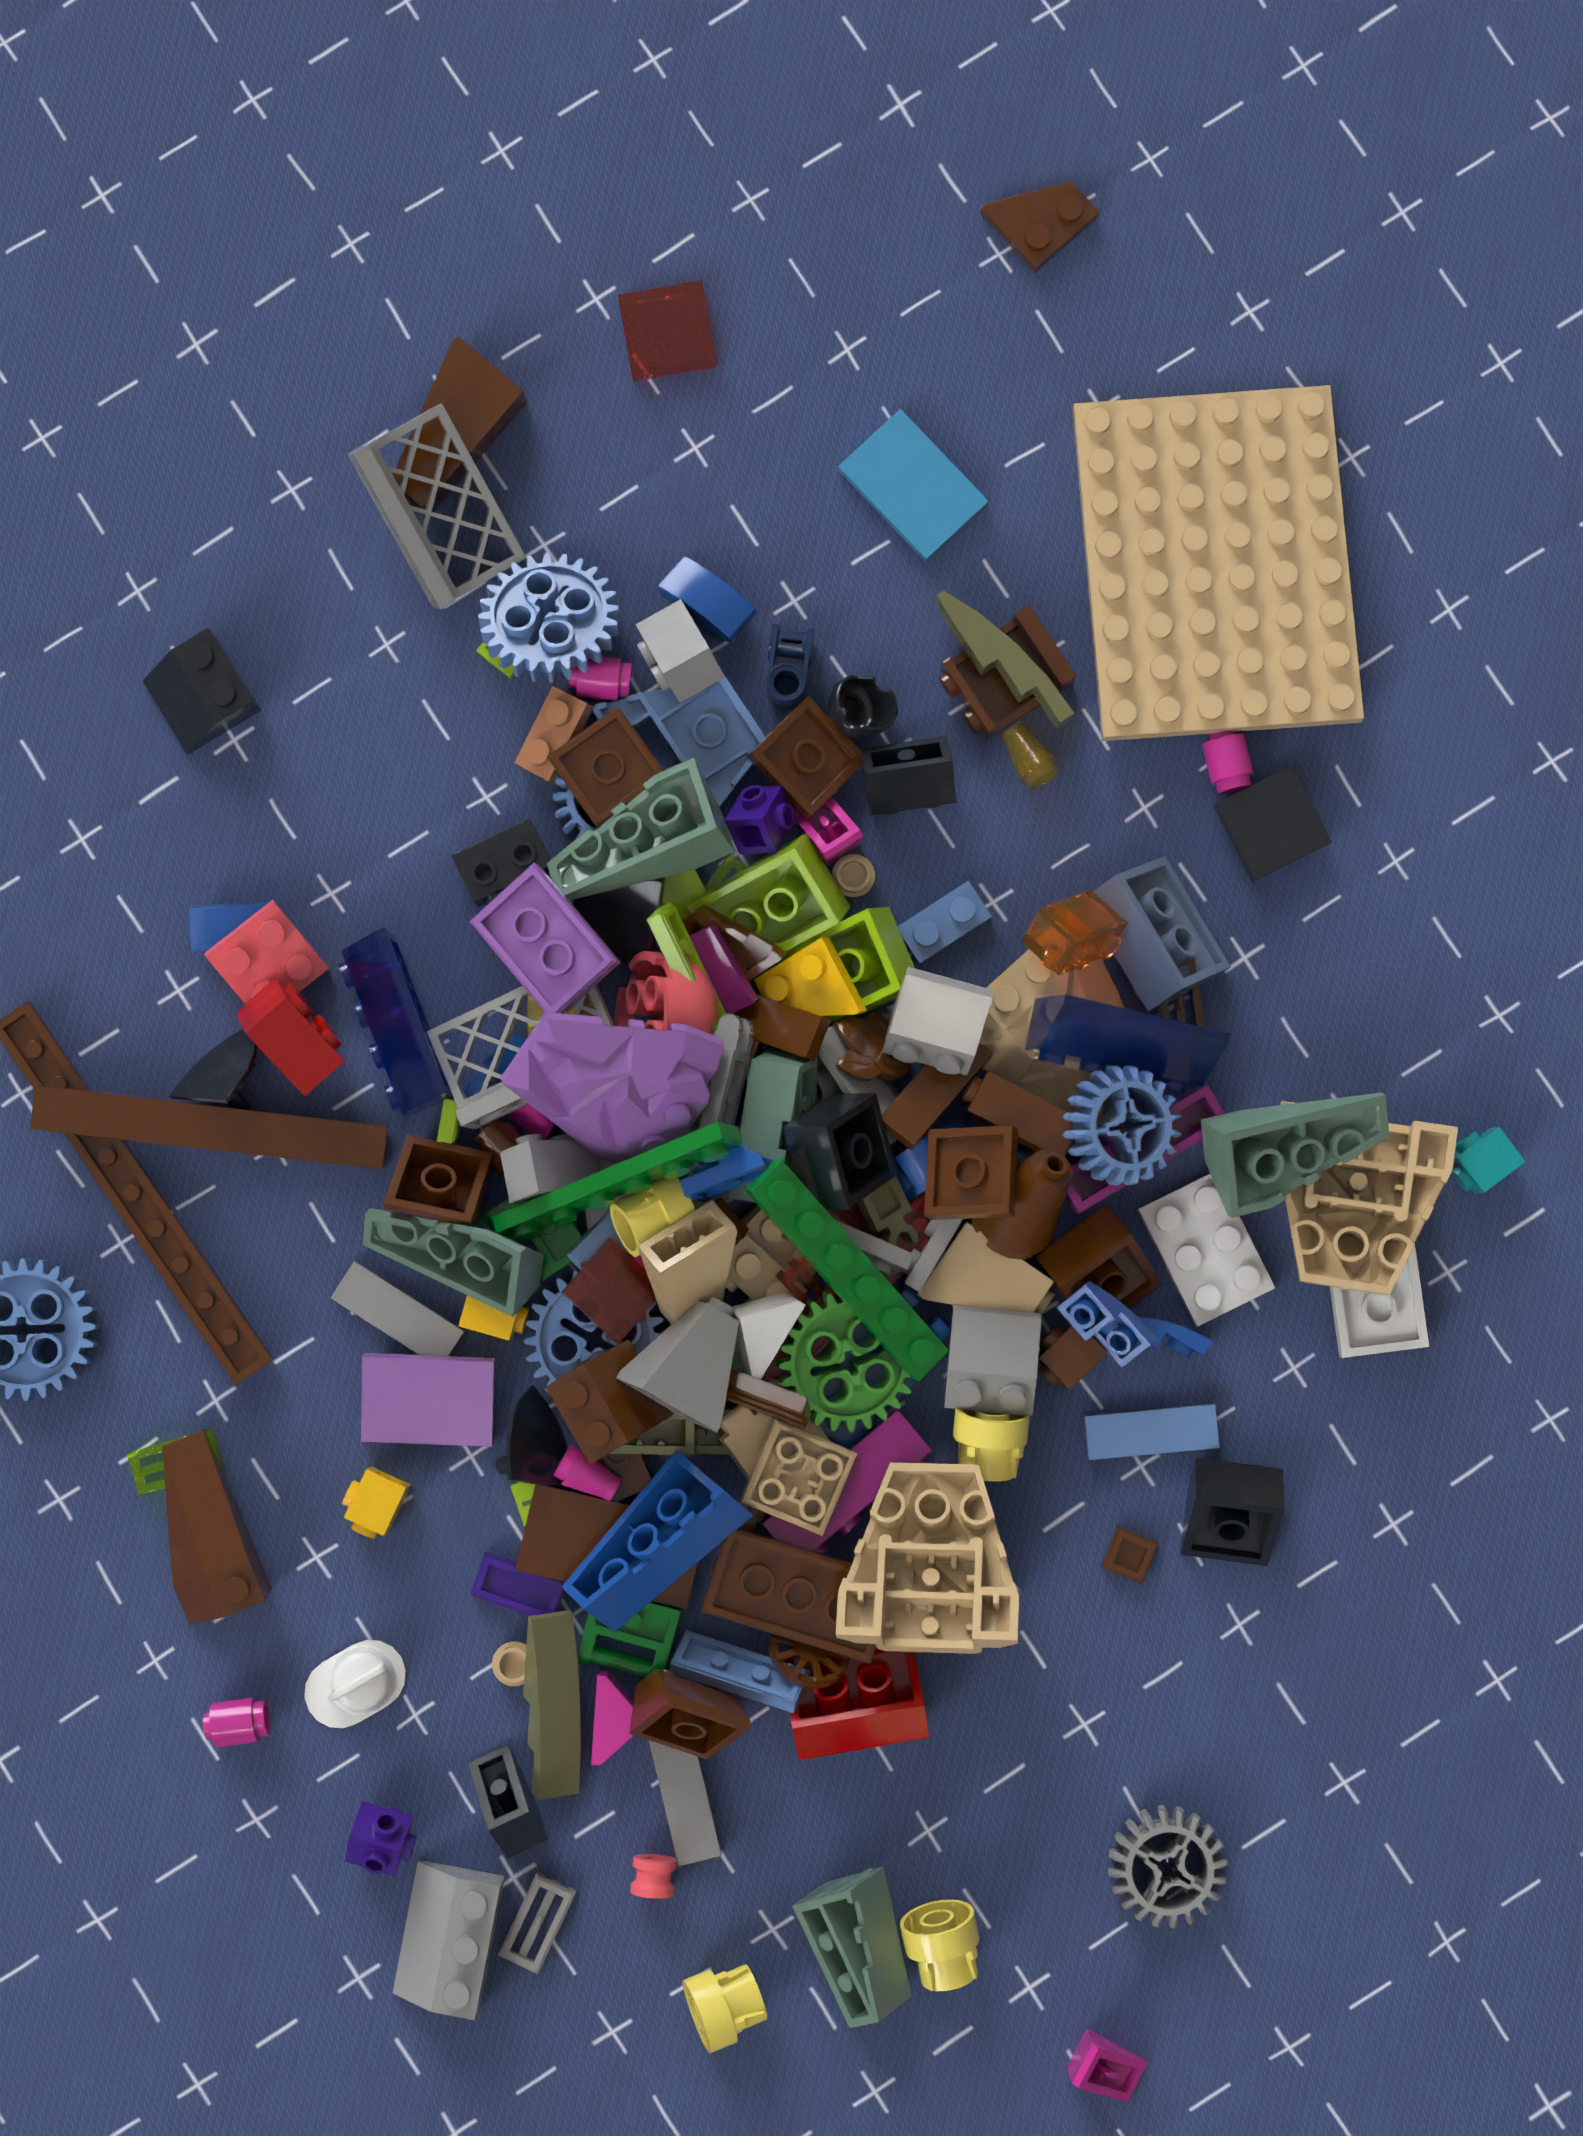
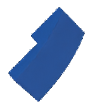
[658,556,757,643]
[187,902,281,951]
[1057,1281,1157,1367]
[1138,1317,1213,1358]

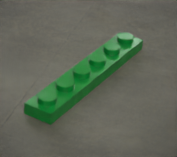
[492,1121,743,1241]
[745,1159,949,1382]

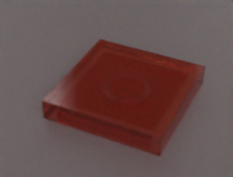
[618,280,717,382]

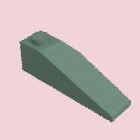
[547,757,735,900]
[1201,1093,1389,1218]
[362,1208,544,1317]

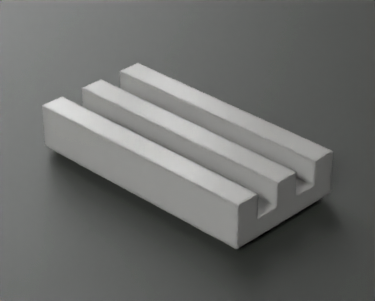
[498,1871,577,1974]

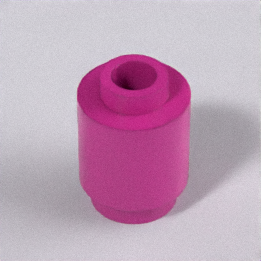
[568,656,632,701]
[1202,731,1254,794]
[203,1697,271,1748]

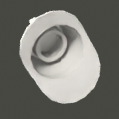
[304,1640,406,1728]

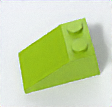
[686,833,850,951]
[765,907,915,1027]

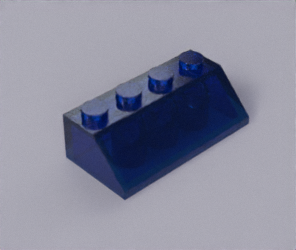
[339,928,454,1116]
[1025,994,1230,1094]

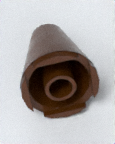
[971,1149,1073,1260]

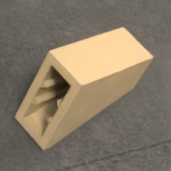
[638,1200,737,1325]
[916,1222,1055,1314]

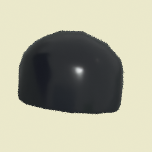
[827,675,898,740]

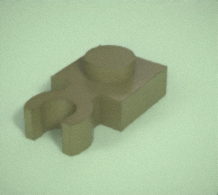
[857,1176,918,1247]

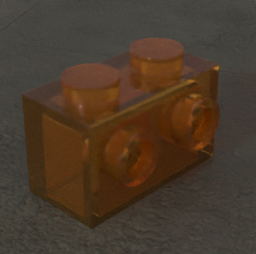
[1022,889,1128,975]

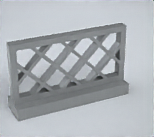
[347,403,526,610]
[427,985,614,1129]

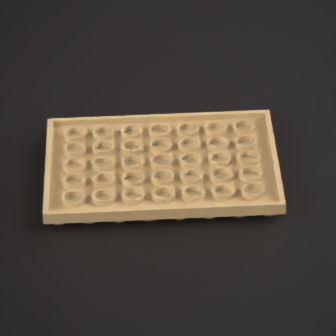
[1072,385,1364,741]

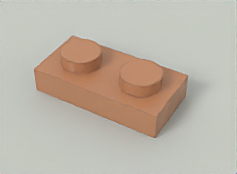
[514,686,594,784]

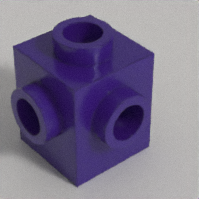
[724,785,796,854]
[344,1801,417,1876]

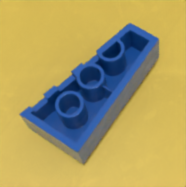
[562,1450,753,1632]

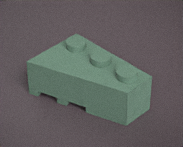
[729,1050,818,1203]
[792,1867,912,2028]

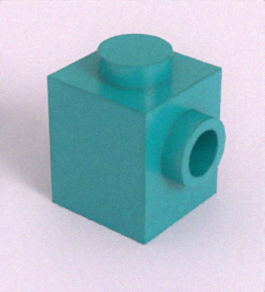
[1451,1127,1526,1194]

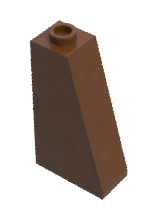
[393,336,527,513]

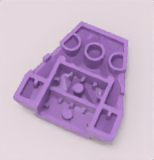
[501,1012,724,1164]

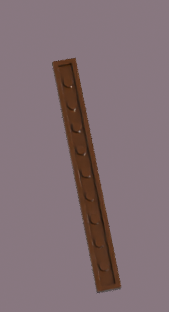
[0,1002,275,1385]

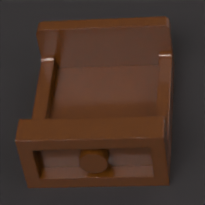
[938,605,1077,740]

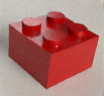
[236,978,345,1096]

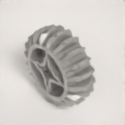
[1107,1805,1228,1929]

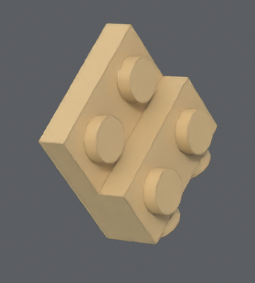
[726,1205,816,1303]

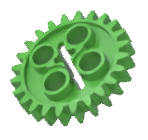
[775,1291,911,1432]

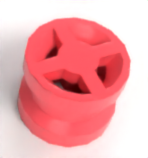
[630,1854,677,1899]

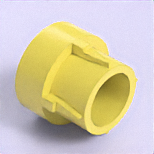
[610,1177,695,1257]
[953,1409,1030,1482]
[900,1900,980,1991]
[682,1964,767,2054]

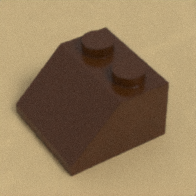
[384,1135,493,1226]
[1036,1205,1162,1336]
[546,1339,673,1464]
[629,1669,750,1760]

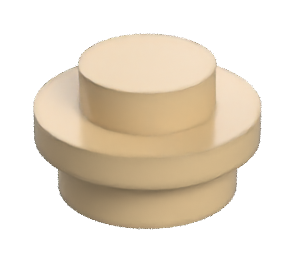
[832,854,875,898]
[492,1641,526,1686]

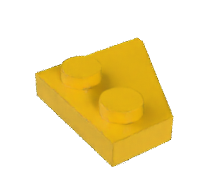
[754,937,867,1016]

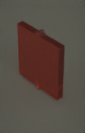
[561,1238,656,1344]

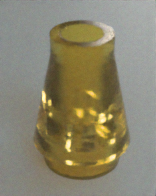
[1001,723,1059,790]

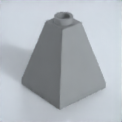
[616,1297,739,1432]

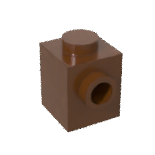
[1037,1324,1108,1390]

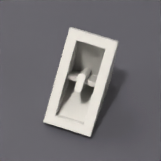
[731,1291,805,1380]

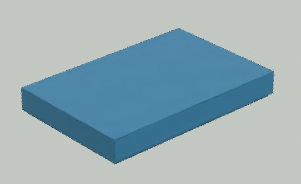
[838,408,989,562]

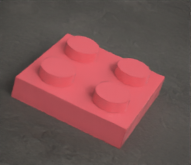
[204,899,329,1004]

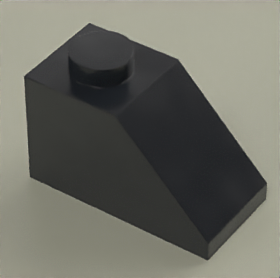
[468,1744,548,1858]

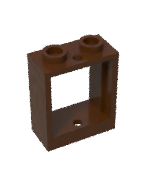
[961,1071,1073,1157]

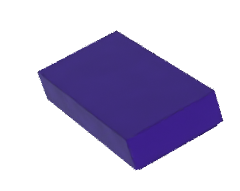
[470,1552,565,1616]

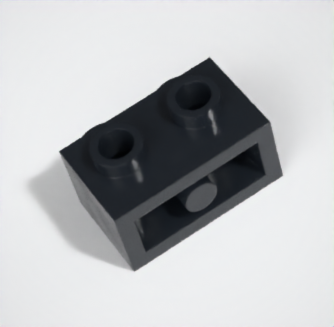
[860,736,956,816]
[451,818,551,907]

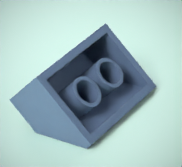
[1082,856,1231,1011]

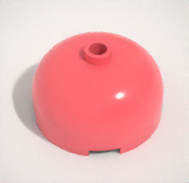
[614,951,718,1035]

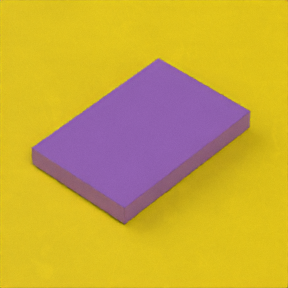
[469,863,621,1014]
[361,1353,495,1447]

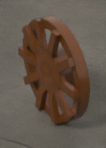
[768,1634,851,1688]

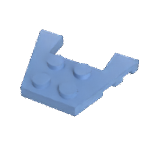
[592,675,765,808]

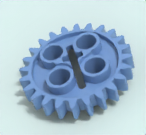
[478,553,620,683]
[0,1258,100,1401]
[524,1271,664,1392]

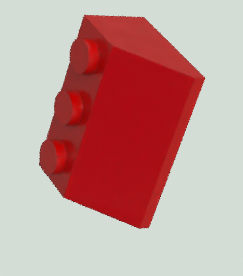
[784,1647,930,1761]

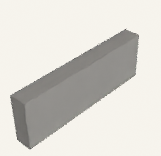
[331,1261,465,1356]
[649,1740,722,1866]

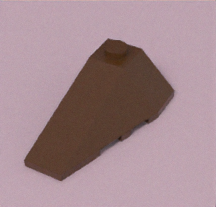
[162,1429,272,1624]

